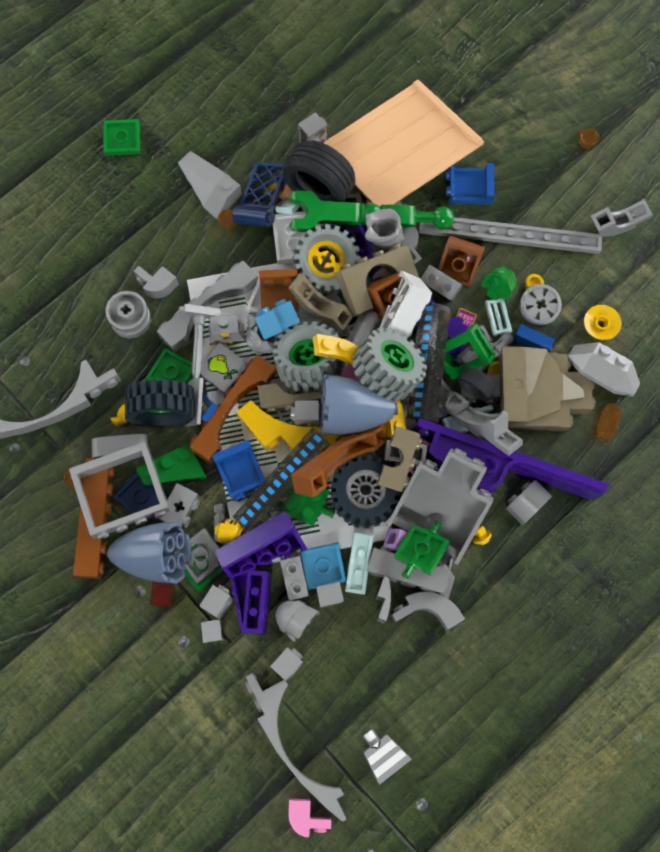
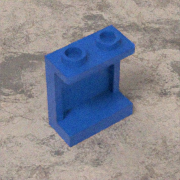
[446,163,494,205]
[212,440,268,502]

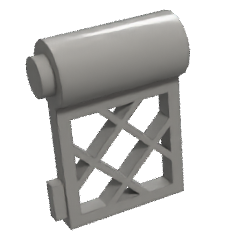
[321,302,382,346]

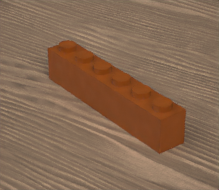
[73,458,115,579]

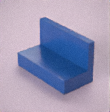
[513,324,555,353]

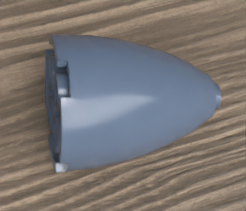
[319,375,398,435]
[107,522,191,583]

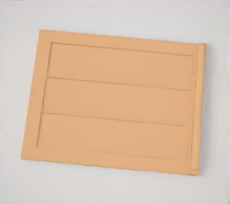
[323,80,484,206]

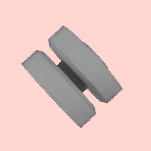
[105,291,151,339]

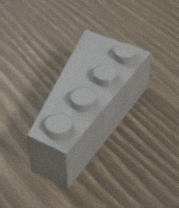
[367,547,455,599]

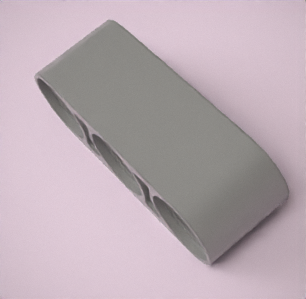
[92,434,148,459]

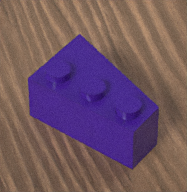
[231,571,272,635]

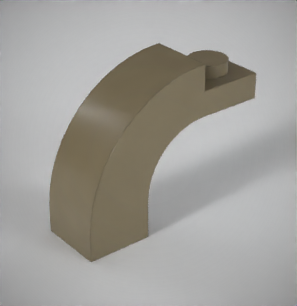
[288,274,353,331]

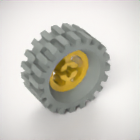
[292,224,360,294]

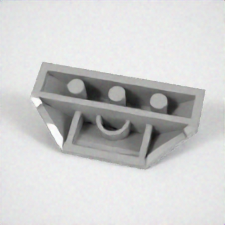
[568,342,640,397]

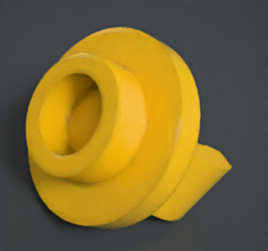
[472,526,492,545]

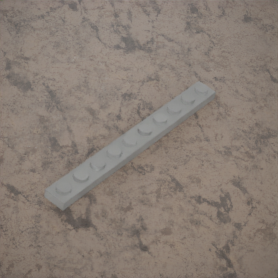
[419,217,602,254]

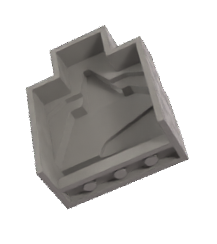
[386,448,494,565]

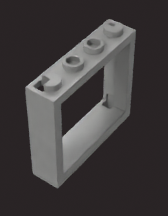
[69,441,170,540]

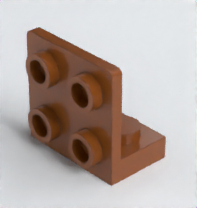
[259,269,299,313]

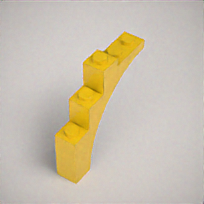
[236,400,347,456]

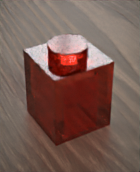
[150,582,176,608]

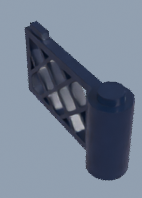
[233,162,285,227]

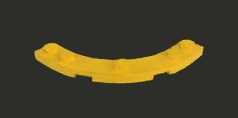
[313,334,406,438]

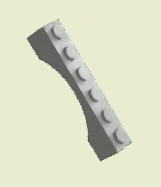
[157,261,258,353]

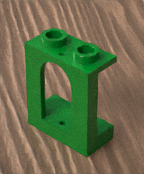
[433,323,495,380]

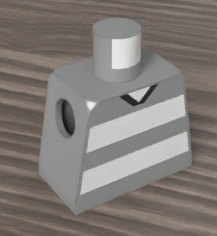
[362,729,412,784]

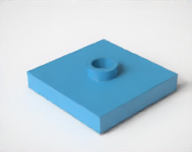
[299,542,346,590]

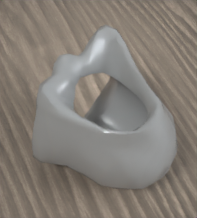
[365,208,405,250]

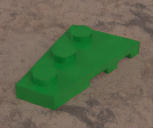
[136,444,206,487]

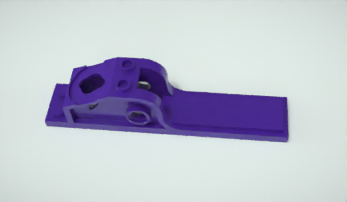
[415,418,609,501]

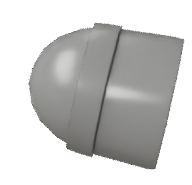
[275,600,320,642]

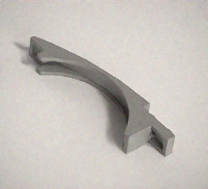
[420,355,523,456]
[0,360,121,439]
[245,673,346,821]

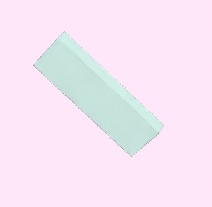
[345,532,374,595]

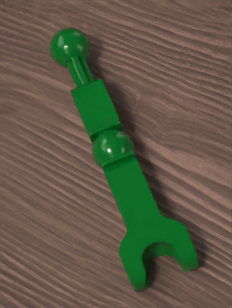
[289,191,455,232]

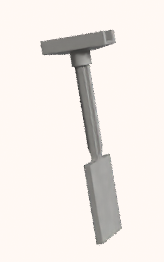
[179,304,222,427]

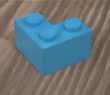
[255,299,300,340]

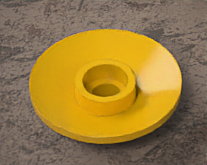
[584,305,622,341]

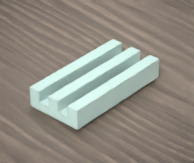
[485,298,512,337]

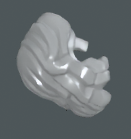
[245,313,278,354]

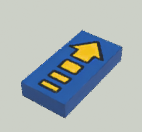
[201,392,218,422]

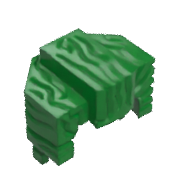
[481,266,517,301]

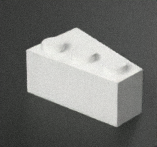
[380,271,432,340]

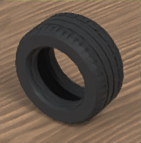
[282,140,356,202]

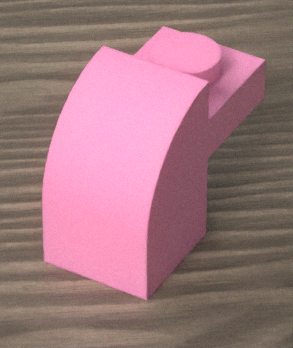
[289,798,331,837]

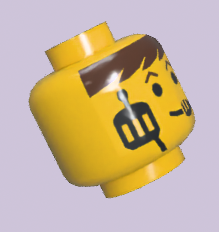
[215,518,246,544]

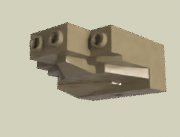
[496,347,595,432]

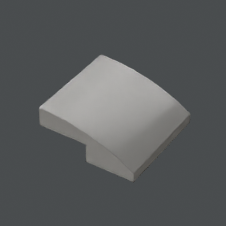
[376,576,391,624]

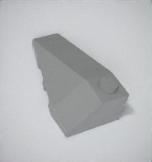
[178,151,242,220]

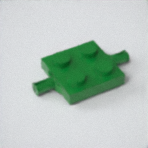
[273,481,336,527]
[394,520,450,579]

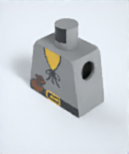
[208,314,245,345]

